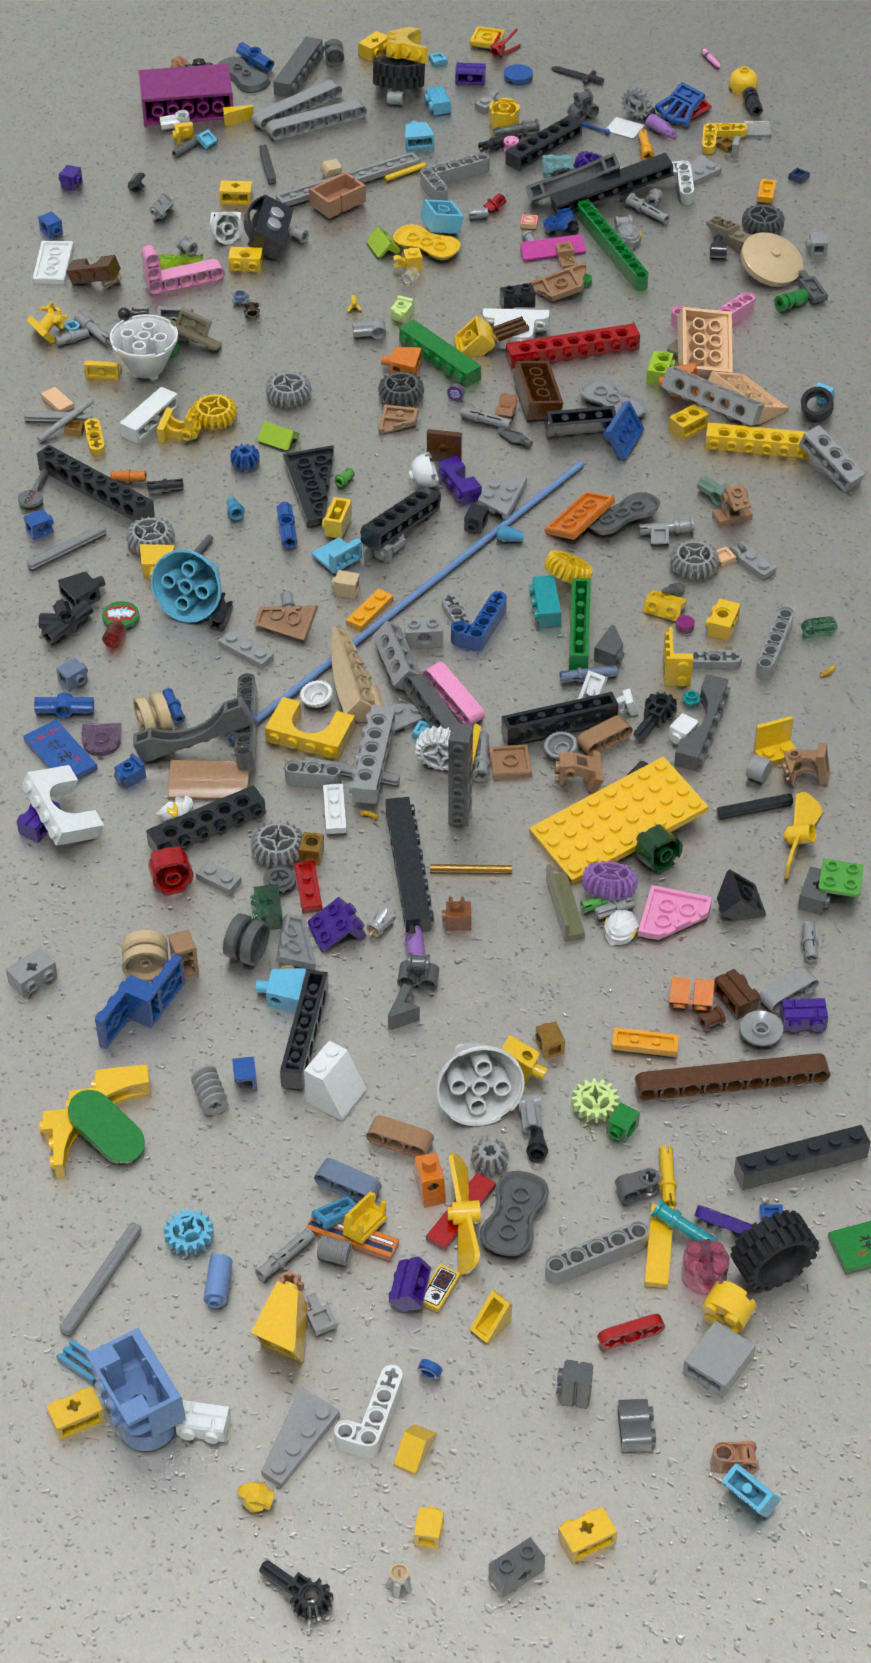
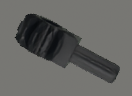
[633,691,677,740]
[259,1560,334,1624]

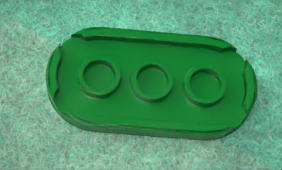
[68,1090,145,1164]

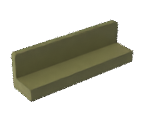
[546,864,585,942]

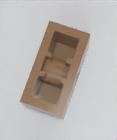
[168,929,199,979]

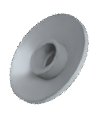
[740,1010,783,1046]

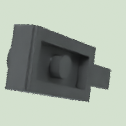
[798,270,828,303]

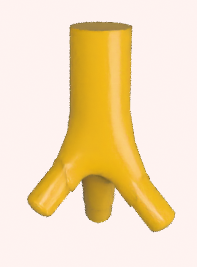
[346,295,362,313]

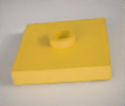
[470,26,505,49]

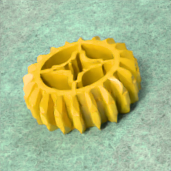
[191,393,238,432]
[544,550,593,584]

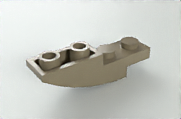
[706,216,751,252]

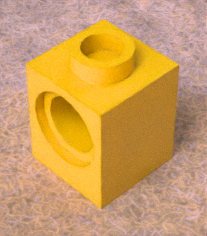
[414,1506,444,1550]

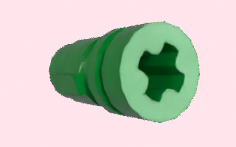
[774,288,809,312]

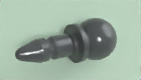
[661,582,685,597]

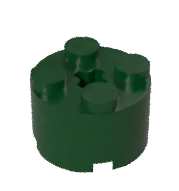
[635,824,683,873]

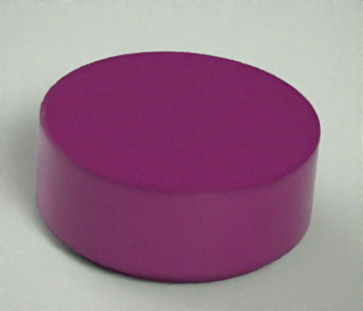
[676,615,695,633]

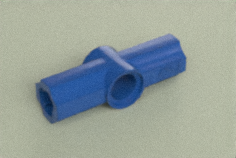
[236,42,274,72]
[276,502,297,549]
[34,692,94,718]

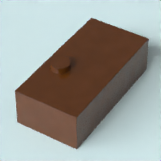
[513,361,563,420]

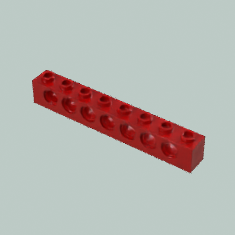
[506,323,640,369]

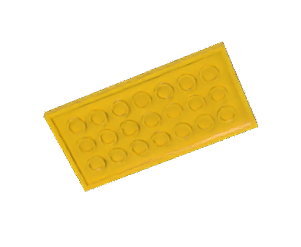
[529,756,709,885]

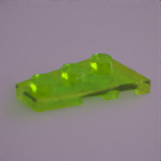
[158,254,203,266]

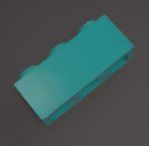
[529,575,562,628]

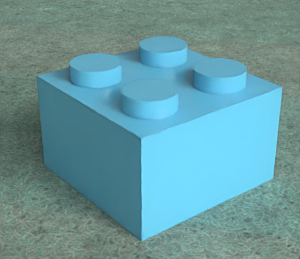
[420,200,464,234]

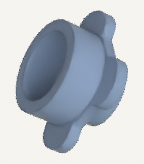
[232,290,249,305]

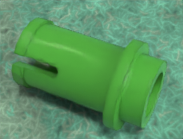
[334,467,355,487]
[580,897,608,914]

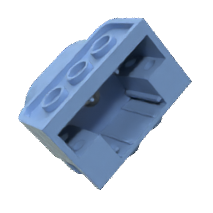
[86,1327,186,1451]

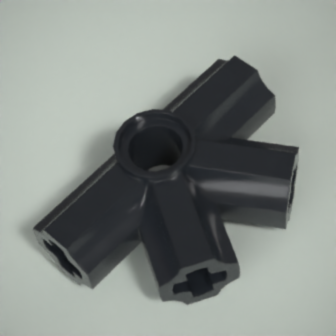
[38,599,93,645]

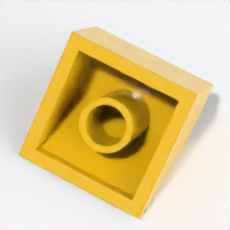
[454,315,495,357]

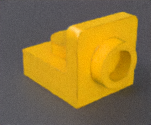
[172,122,194,145]

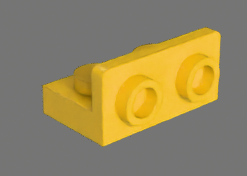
[643,590,688,622]

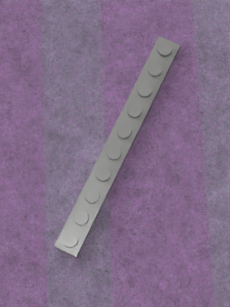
[276,152,420,207]

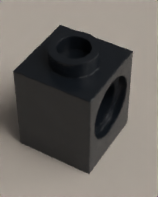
[464,503,488,534]

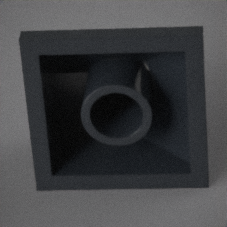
[717,869,766,921]

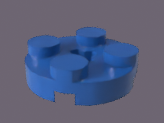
[543,208,575,233]

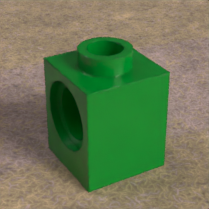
[606,1103,640,1143]

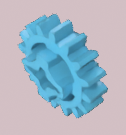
[164,1208,214,1256]

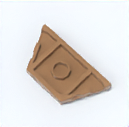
[528,262,587,302]

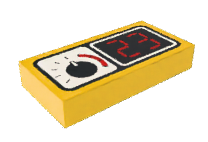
[423,1264,460,1313]

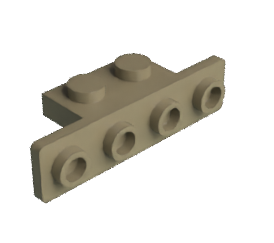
[161,308,222,350]

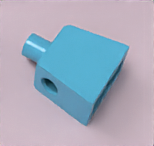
[405,121,434,151]
[256,968,306,1013]

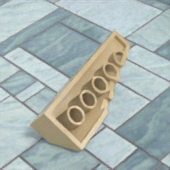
[331,626,384,723]

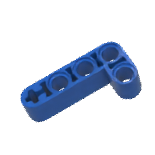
[451,591,507,651]

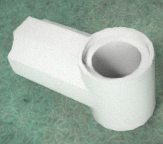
[160,110,190,131]

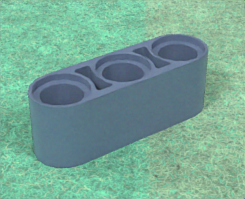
[314,1158,382,1203]

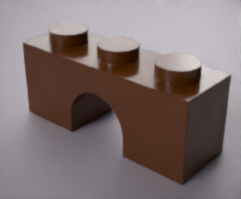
[66,255,121,285]

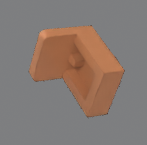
[495,393,517,418]

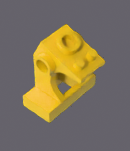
[157,408,201,444]

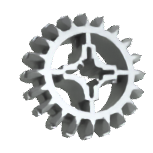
[265,371,312,408]
[126,516,175,556]
[670,539,719,581]
[250,820,303,868]

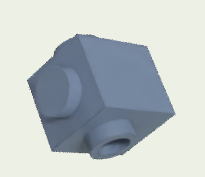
[56,658,88,692]

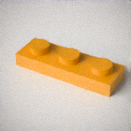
[346,588,393,632]
[612,1027,679,1057]

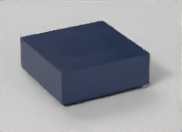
[788,167,810,184]

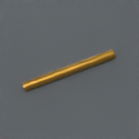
[430,864,512,873]

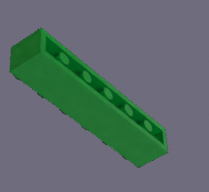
[399,320,481,388]
[569,578,591,670]

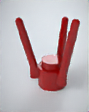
[490,28,521,58]

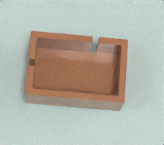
[309,172,366,219]

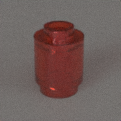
[102,621,126,648]

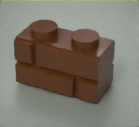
[714,969,760,1019]

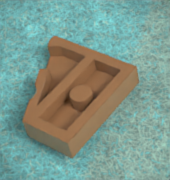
[378,404,418,434]

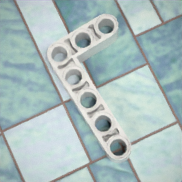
[620,161,694,205]

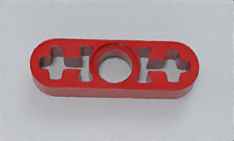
[597,1314,665,1350]

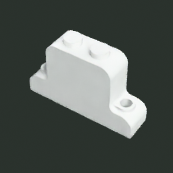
[483,308,550,349]

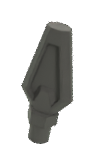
[497,427,533,447]

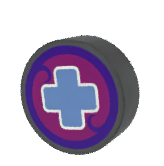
[447,383,465,401]

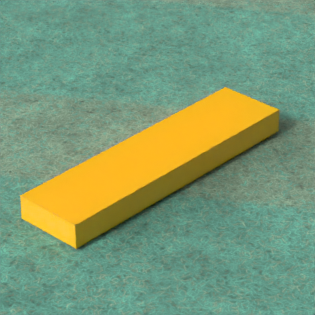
[644,1204,674,1289]

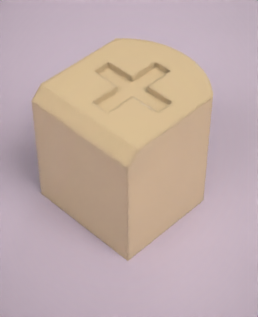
[321,159,342,179]

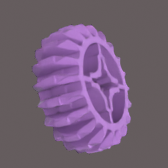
[582,860,638,901]

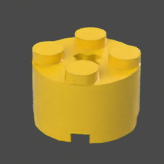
[489,98,520,130]
[701,1281,757,1334]

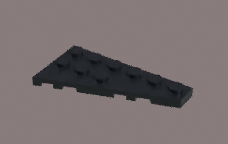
[283,445,334,526]

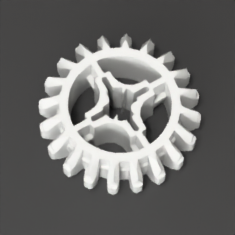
[415,726,451,772]

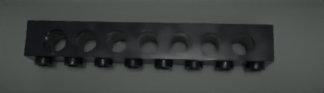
[37,445,155,522]

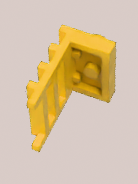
[663,627,693,686]

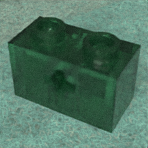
[250,884,283,930]

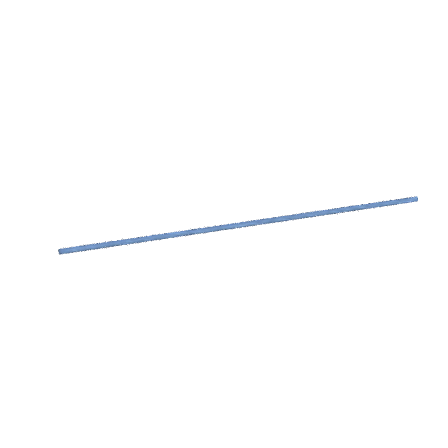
[228,460,584,744]

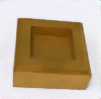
[716,136,734,153]
[64,419,85,436]

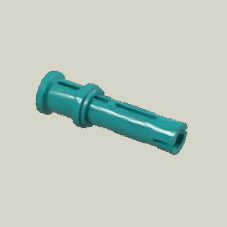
[651,1199,718,1252]

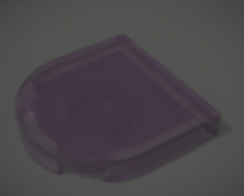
[82,723,122,756]

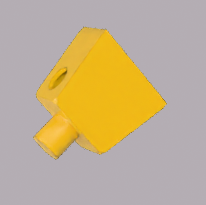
[140,544,175,581]
[502,1035,548,1084]

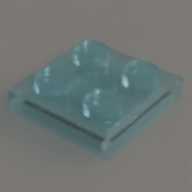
[542,154,574,178]

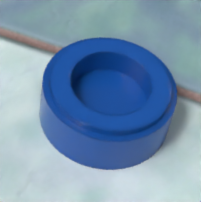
[417,1359,443,1380]

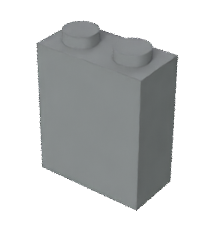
[683,1321,756,1398]

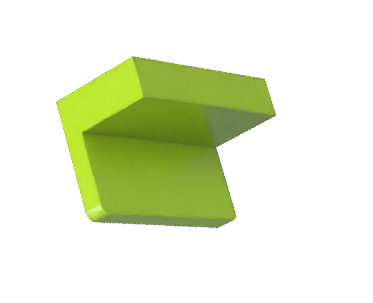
[366,226,401,259]
[257,421,300,451]

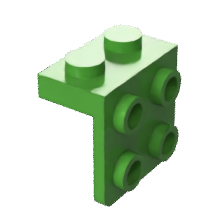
[818,858,864,897]

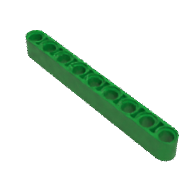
[577,200,649,291]

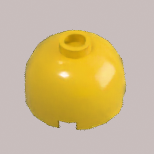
[728,66,758,95]

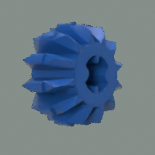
[230,443,260,471]

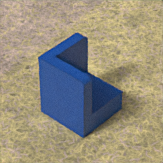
[232,1056,257,1090]

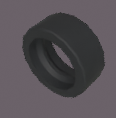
[801,386,834,422]

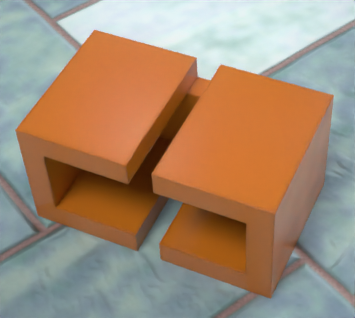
[669,977,714,1011]

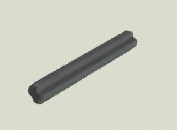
[259,144,276,184]

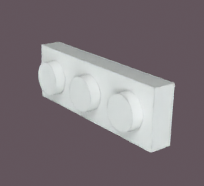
[323,784,347,834]

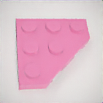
[638,885,712,940]

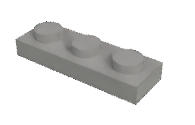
[218,630,274,669]

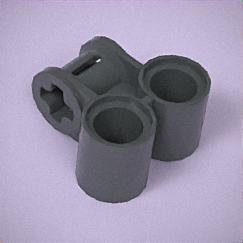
[567,88,599,121]
[397,952,440,991]

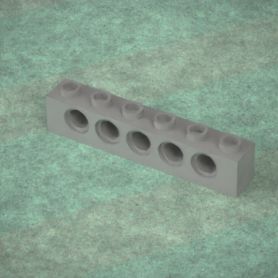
[661,366,765,426]
[349,705,395,804]

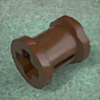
[698,1006,726,1031]

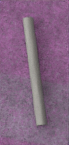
[37,398,94,443]

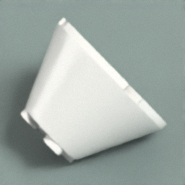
[110,314,178,380]
[436,1042,525,1126]

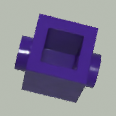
[58,165,83,191]

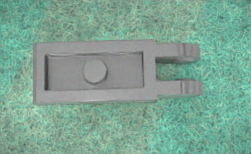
[729,541,777,580]

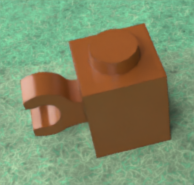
[442,896,471,931]

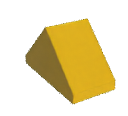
[469,1290,512,1343]
[394,1424,437,1476]

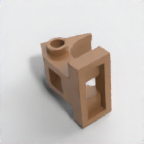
[712,484,753,527]
[781,743,830,786]
[554,750,604,793]

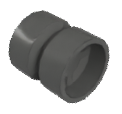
[324,39,345,66]

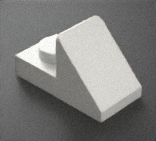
[578,670,608,699]

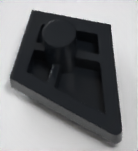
[128,173,146,189]

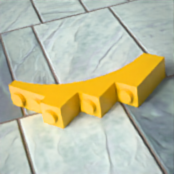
[386,27,429,63]
[39,1064,151,1178]

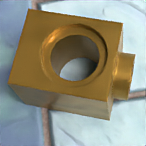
[299,832,324,866]
[535,1021,565,1059]

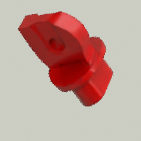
[483,193,507,213]

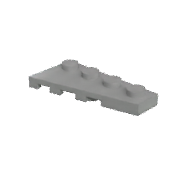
[261,1387,340,1489]

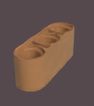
[576,715,633,756]
[366,1115,434,1157]

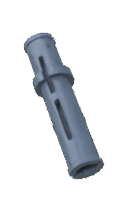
[559,665,618,683]

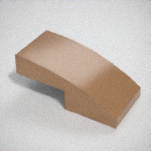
[555,242,578,270]

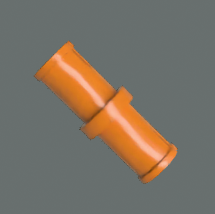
[110,469,147,483]

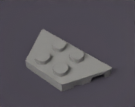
[478,477,527,520]

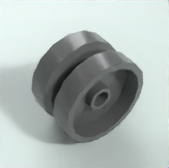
[223,913,270,966]

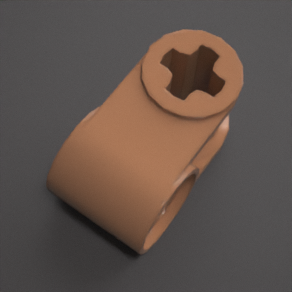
[710,1441,760,1474]

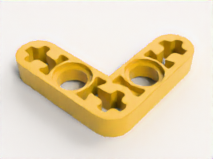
[702,123,748,154]

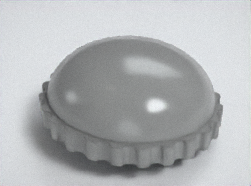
[544,731,578,760]

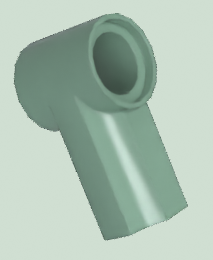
[697,475,730,506]

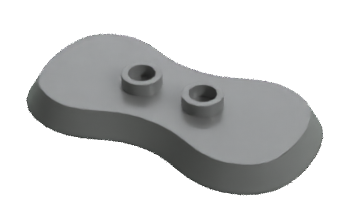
[579,376,648,417]

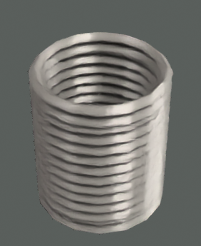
[317,1235,352,1266]

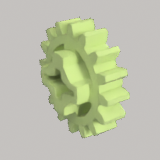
[571,1078,620,1123]

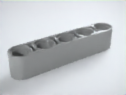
[756,606,794,681]
[545,1221,649,1285]

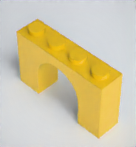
[265,697,355,760]

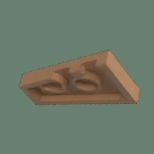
[254,605,318,642]

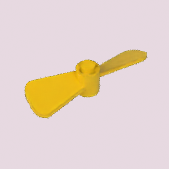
[784,792,822,880]
[447,1153,481,1275]

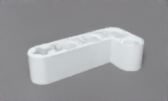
[334,1365,403,1459]

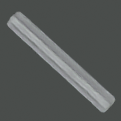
[24,411,92,422]

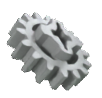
[621,86,652,120]

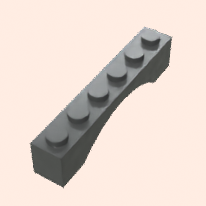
[526,152,620,204]
[674,674,731,771]
[133,696,251,763]

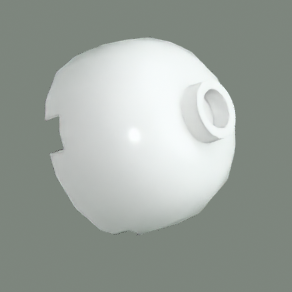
[210,211,243,245]
[409,452,439,488]

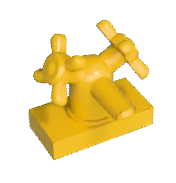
[27,302,68,344]

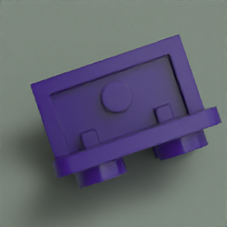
[308,897,367,951]

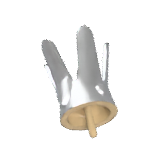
[367,908,396,937]
[386,1563,412,1598]

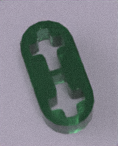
[801,616,838,637]

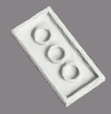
[32,241,74,284]

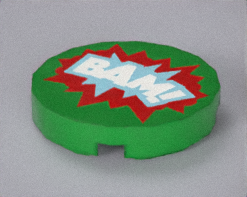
[102,601,140,631]

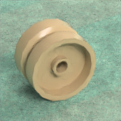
[133,691,173,731]
[122,930,168,982]

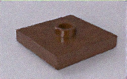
[427,429,462,462]

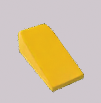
[223,105,254,126]

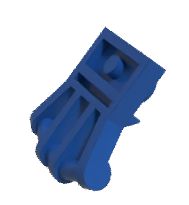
[655,82,706,127]

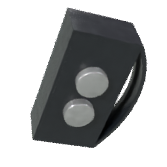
[244,195,294,260]

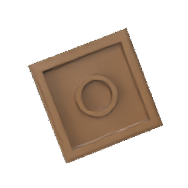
[489,744,532,780]

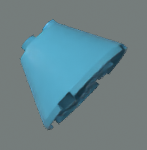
[151,549,221,622]

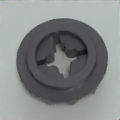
[263,866,296,894]

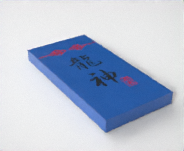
[23,719,98,779]

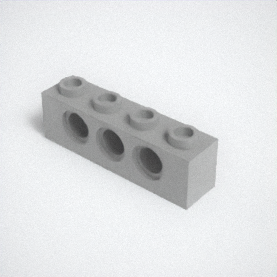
[799,425,865,493]
[373,621,421,691]

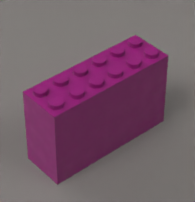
[138,63,233,126]

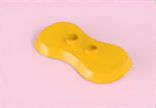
[393,224,461,260]

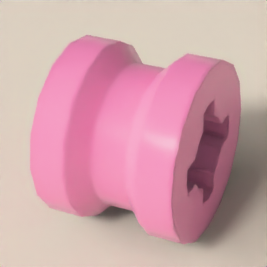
[504,136,519,153]

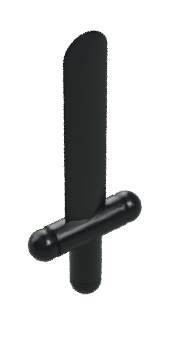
[551,66,604,85]

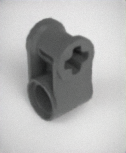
[615,1168,660,1204]

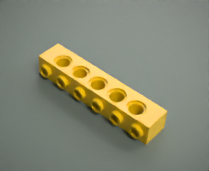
[705,422,810,459]

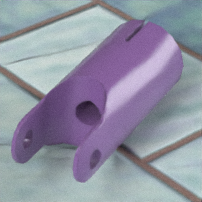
[646,114,677,139]
[404,925,426,960]

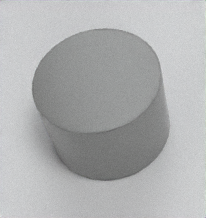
[746,754,773,783]

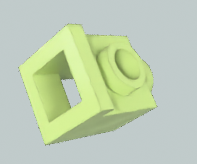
[390,295,414,324]

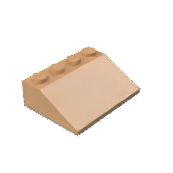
[677,307,733,378]
[708,372,789,425]

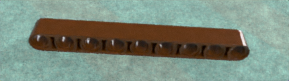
[634,1053,831,1101]

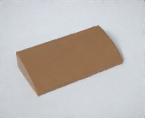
[168,760,250,800]

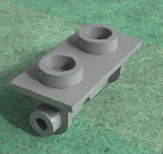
[150,193,177,222]

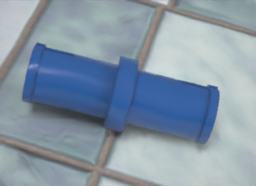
[162,688,186,724]

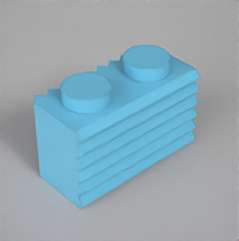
[424,85,451,116]
[722,1463,781,1518]

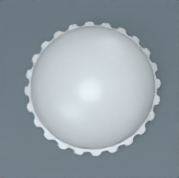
[300,680,333,708]

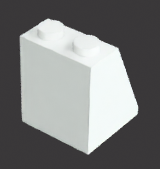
[304,1041,367,1122]

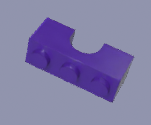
[437,456,482,506]

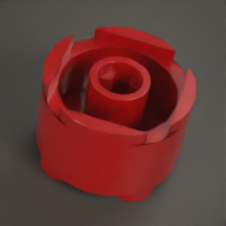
[148,846,194,895]

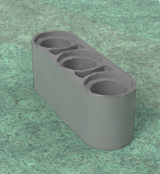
[284,760,342,789]
[759,966,819,1014]

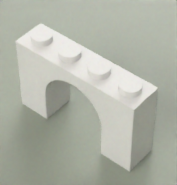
[22,765,104,846]

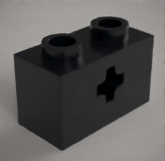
[499,283,536,309]

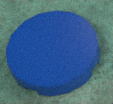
[504,64,533,85]

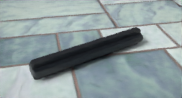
[716,793,793,819]

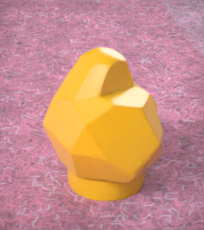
[237,1482,274,1513]

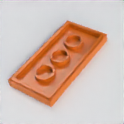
[544,491,615,540]

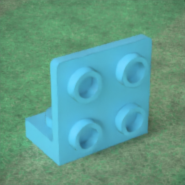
[312,538,362,574]

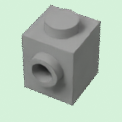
[806,232,828,257]

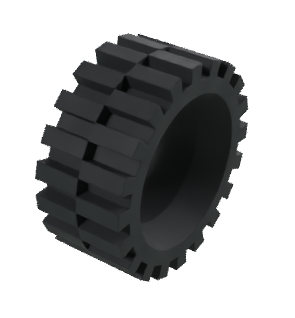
[373,55,425,90]
[730,1210,820,1291]

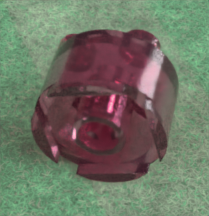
[681,1240,730,1295]

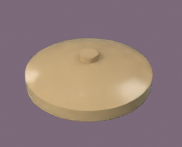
[740,233,803,287]

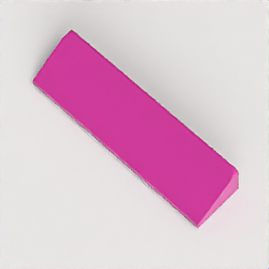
[520,234,586,261]

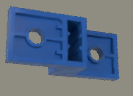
[95,954,185,1049]

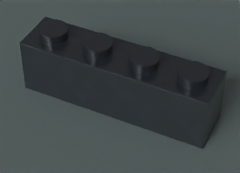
[544,406,616,437]

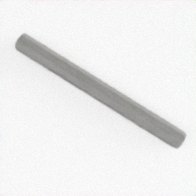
[59,1222,141,1336]

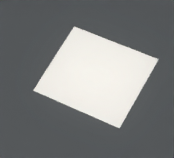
[606,117,644,138]

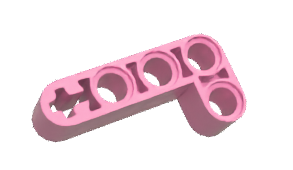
[422,661,485,725]

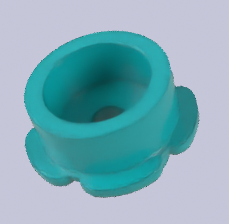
[682,690,701,708]

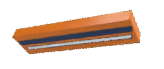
[306,1214,399,1262]

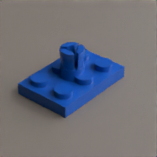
[604,401,644,460]

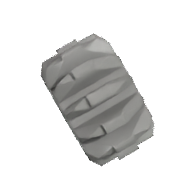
[471,1138,509,1177]

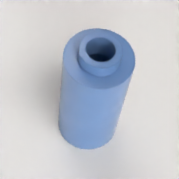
[203,1254,233,1308]

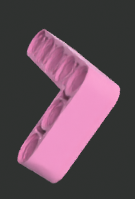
[141,245,225,294]
[671,292,755,329]

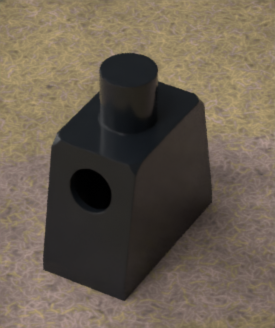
[58,572,106,608]

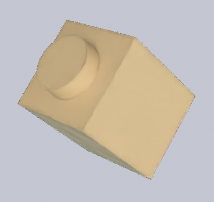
[331,570,360,599]

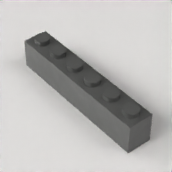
[273,36,324,97]

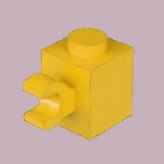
[393,248,422,275]

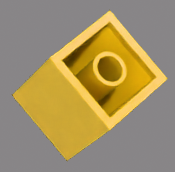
[251,1281,307,1363]

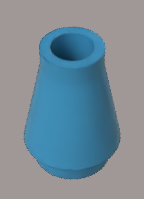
[226,497,245,520]
[497,525,524,542]

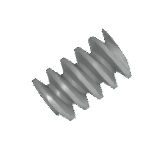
[191,1065,229,1115]

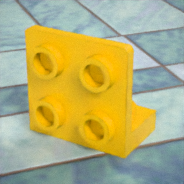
[753,716,796,766]

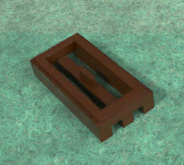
[492,316,529,341]

